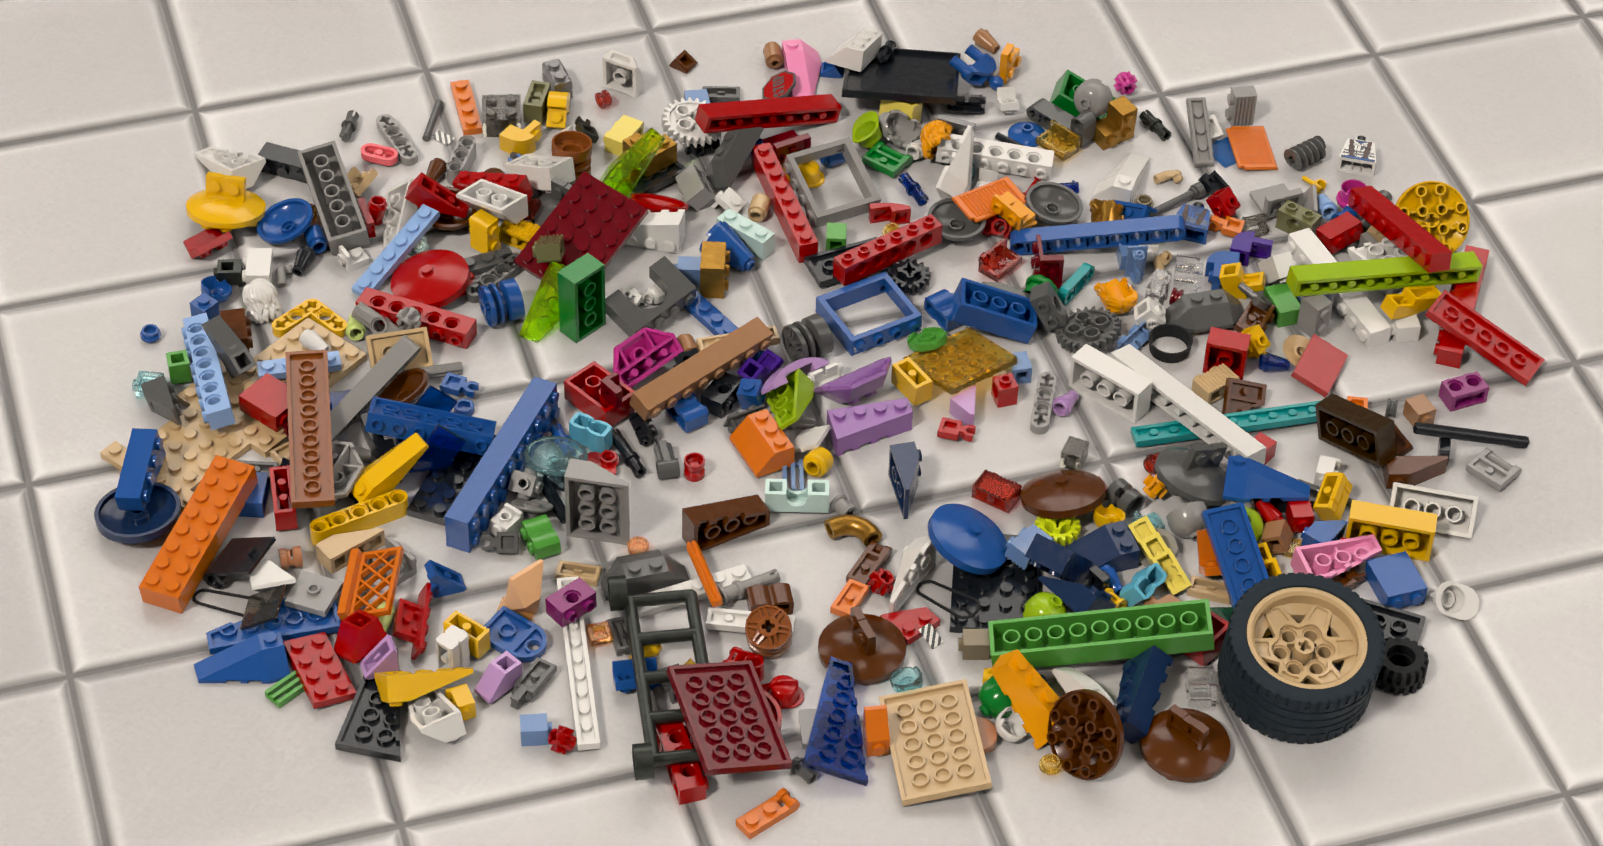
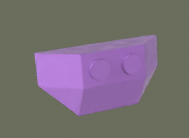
[814,357,892,405]

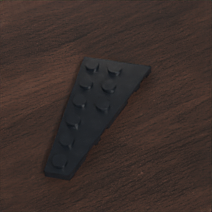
[335,648,401,762]

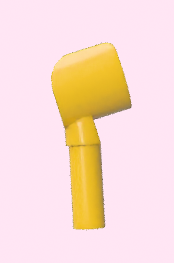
[1302,176,1327,193]

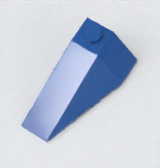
[193,629,290,684]

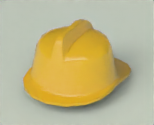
[783,160,825,188]

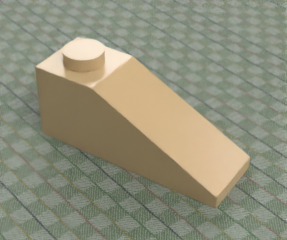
[316,528,385,574]

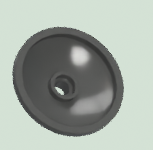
[1025,182,1083,225]
[927,198,986,241]

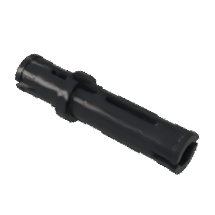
[612,429,647,478]

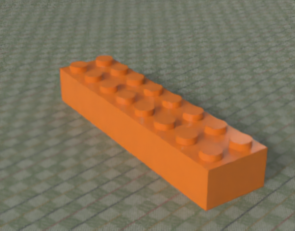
[139,455,258,614]

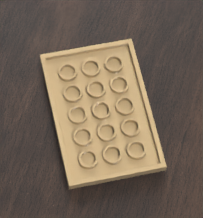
[879,679,992,806]

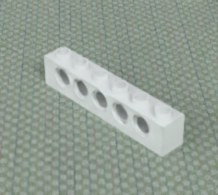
[935,134,1054,180]

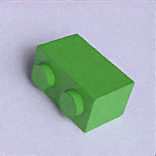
[1264,283,1300,328]

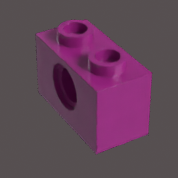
[545,577,597,628]

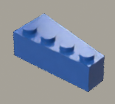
[114,428,166,511]

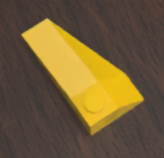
[374,667,473,706]

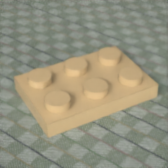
[365,327,433,370]

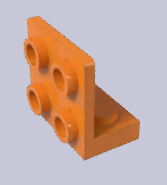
[1197,529,1221,577]

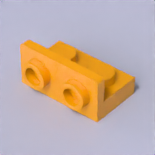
[991,191,1036,231]

